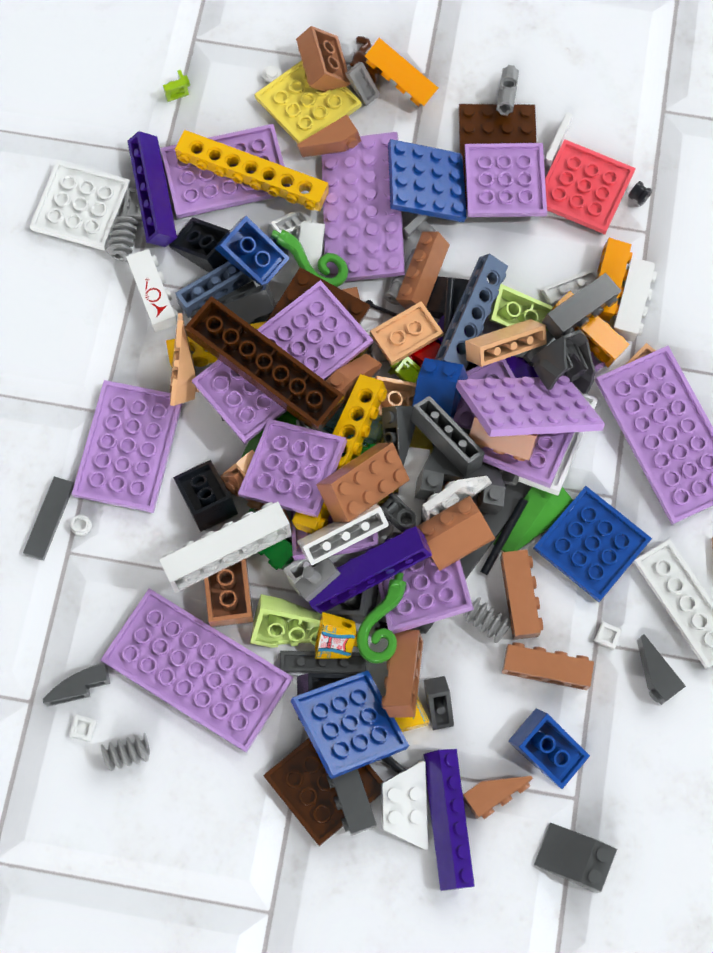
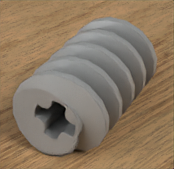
[107,216,139,261]
[464,597,512,643]
[101,733,150,771]

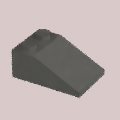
[534,823,617,893]

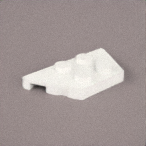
[421,476,492,524]
[381,761,428,850]

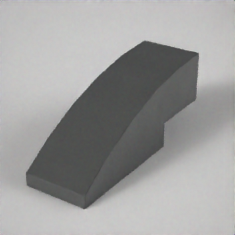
[43,663,110,707]

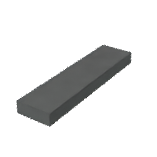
[23,476,74,561]
[280,650,366,674]

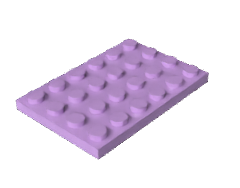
[161,124,290,219]
[456,375,605,437]
[72,380,183,513]

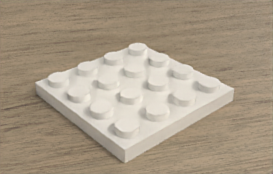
[30,160,131,250]

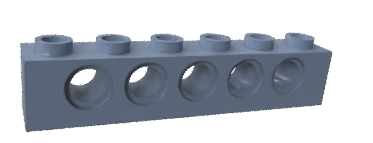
[175,237,289,318]
[435,253,508,369]

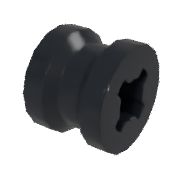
[628,181,653,206]

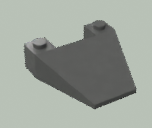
[415,427,506,515]

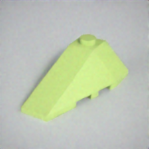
[488,284,553,331]
[250,594,322,648]

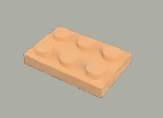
[370,301,443,366]

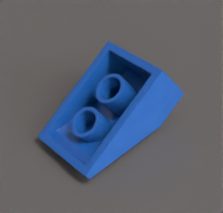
[215,216,290,286]
[412,358,468,419]
[508,708,590,789]

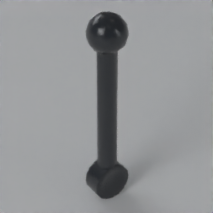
[365,300,400,317]

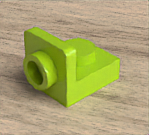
[163,69,190,102]
[388,357,421,383]

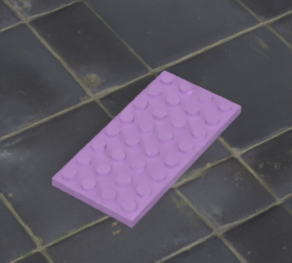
[322,132,405,282]
[192,280,373,445]
[595,346,713,525]
[101,588,294,753]

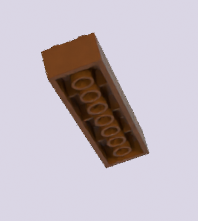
[185,296,344,431]

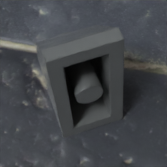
[424,676,454,730]

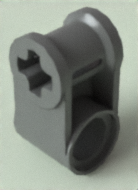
[380,493,416,533]

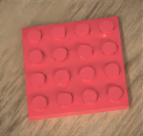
[545,139,636,235]

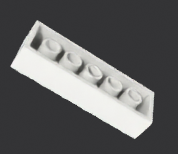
[159,502,292,593]

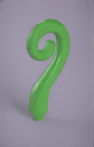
[270,230,348,287]
[357,572,406,664]

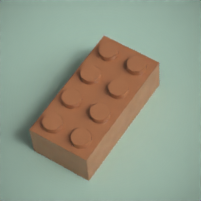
[316,442,410,523]
[204,559,254,627]

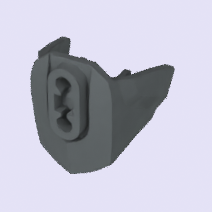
[531,330,596,394]

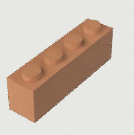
[396,231,450,310]
[500,550,543,640]
[382,630,423,718]
[502,642,594,690]

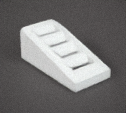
[268,208,312,236]

